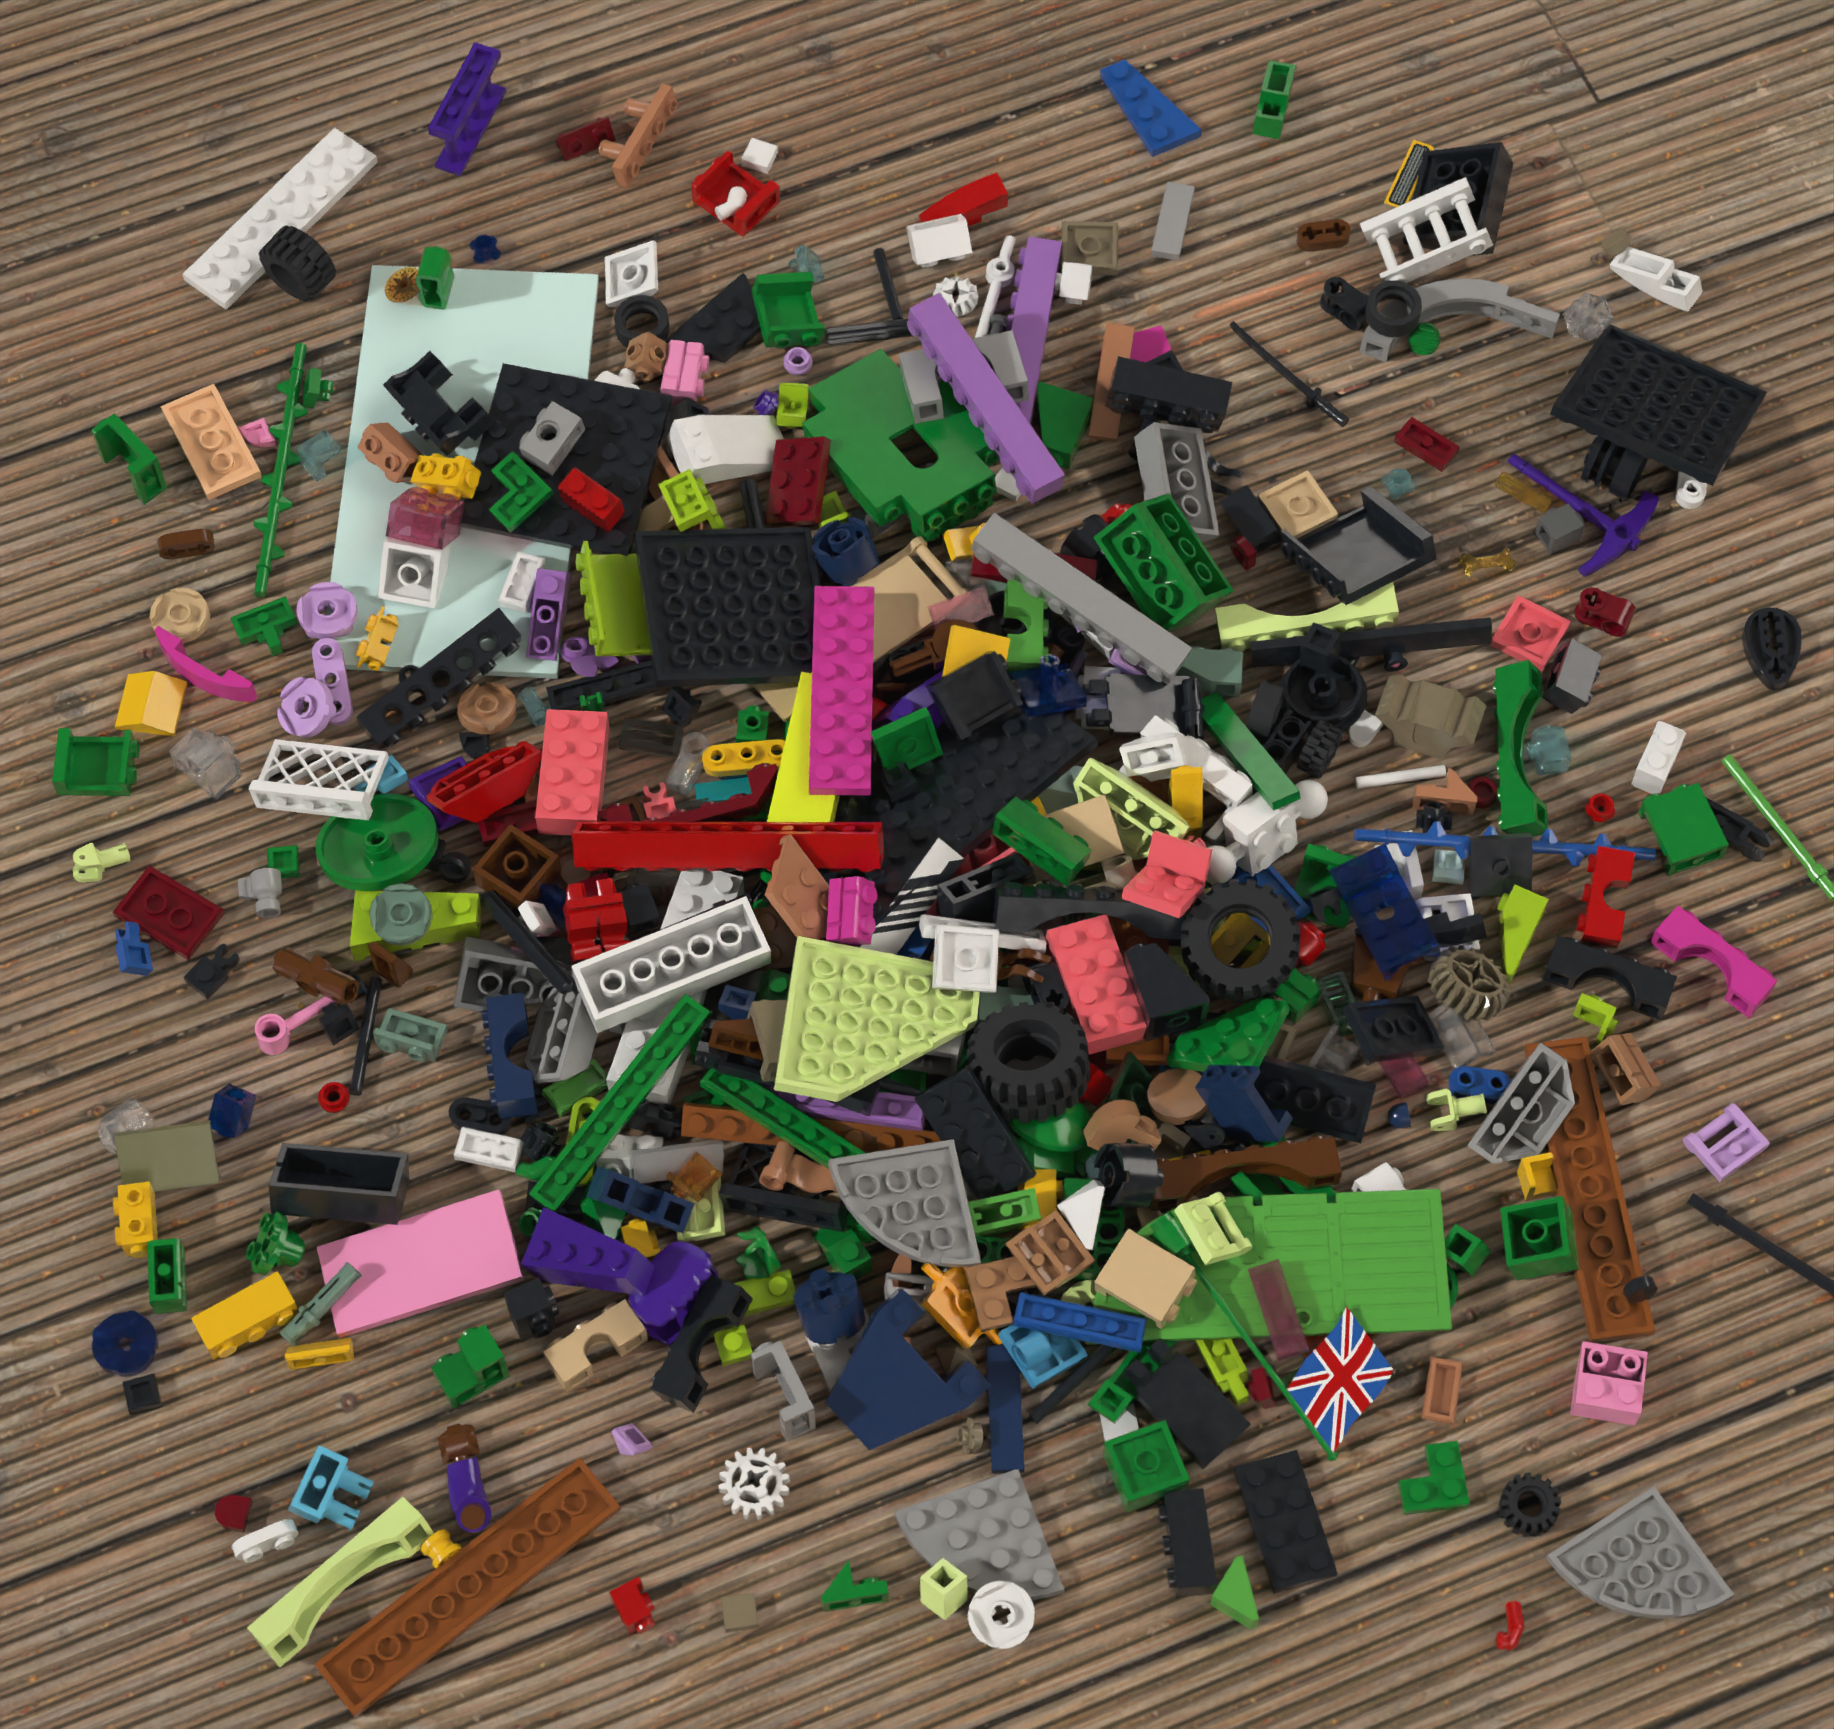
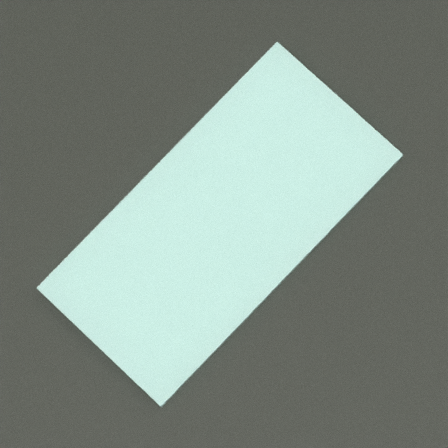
[322,265,599,679]

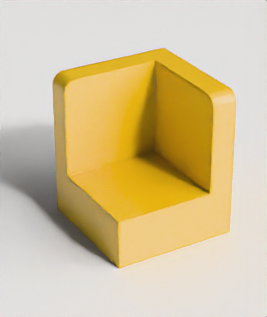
[1517,1152,1557,1201]

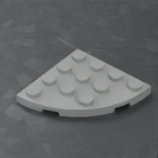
[828,1139,981,1267]
[894,1470,1064,1600]
[1546,1486,1734,1619]

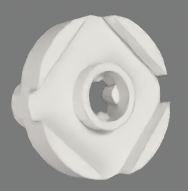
[968,1580,1035,1649]

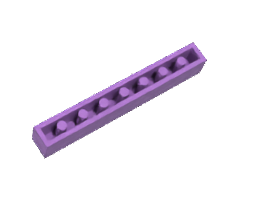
[1006,237,1062,425]
[907,293,1065,504]

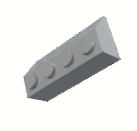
[1134,422,1220,541]

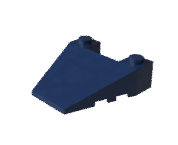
[825,1289,991,1450]

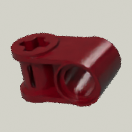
[1574,587,1636,637]

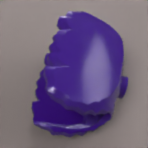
[629,1242,719,1345]

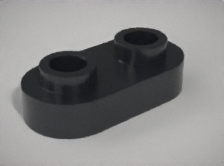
[449,1097,512,1135]

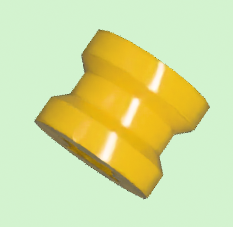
[420,1529,462,1569]

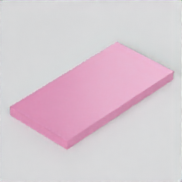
[316,1189,524,1338]

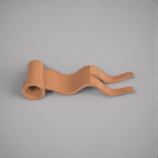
[759,1141,838,1193]

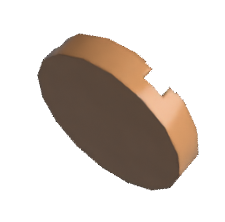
[457,682,517,734]
[1147,1068,1208,1125]

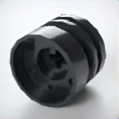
[1581,436,1648,501]

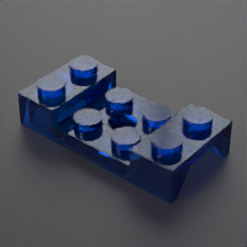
[1329,843,1441,981]

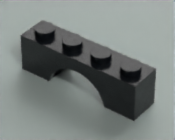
[1543,936,1677,1021]
[650,1275,753,1413]

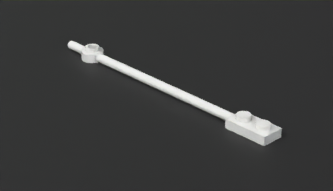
[926,235,1016,468]

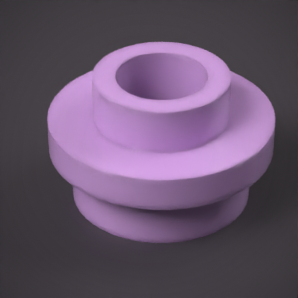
[784,347,812,375]

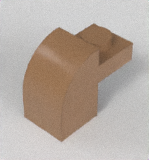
[1083,1100,1162,1151]

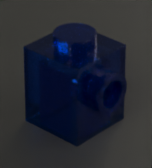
[208,1084,257,1138]

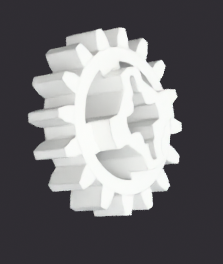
[719,1447,790,1520]

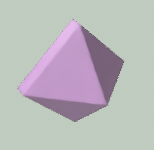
[612,1423,653,1455]

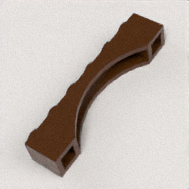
[1150,1136,1342,1211]

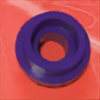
[753,389,779,415]

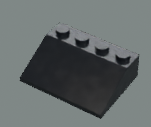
[1403,142,1513,256]

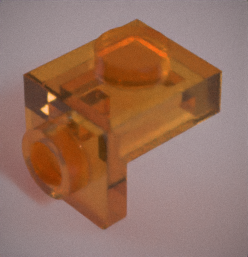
[666,1152,723,1203]

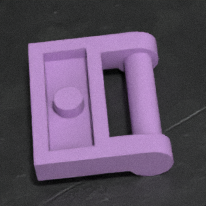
[1683,1103,1770,1182]

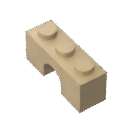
[543,1299,648,1393]

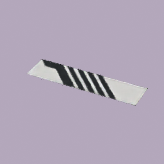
[860,838,964,955]

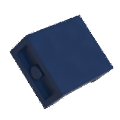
[1195,1065,1293,1142]

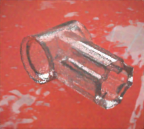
[665,732,709,796]

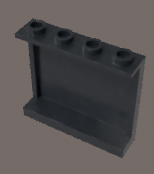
[1281,486,1437,605]

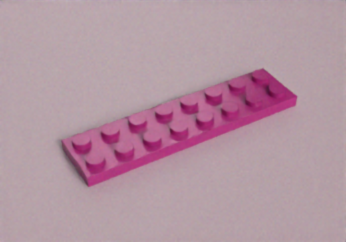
[809,586,875,795]

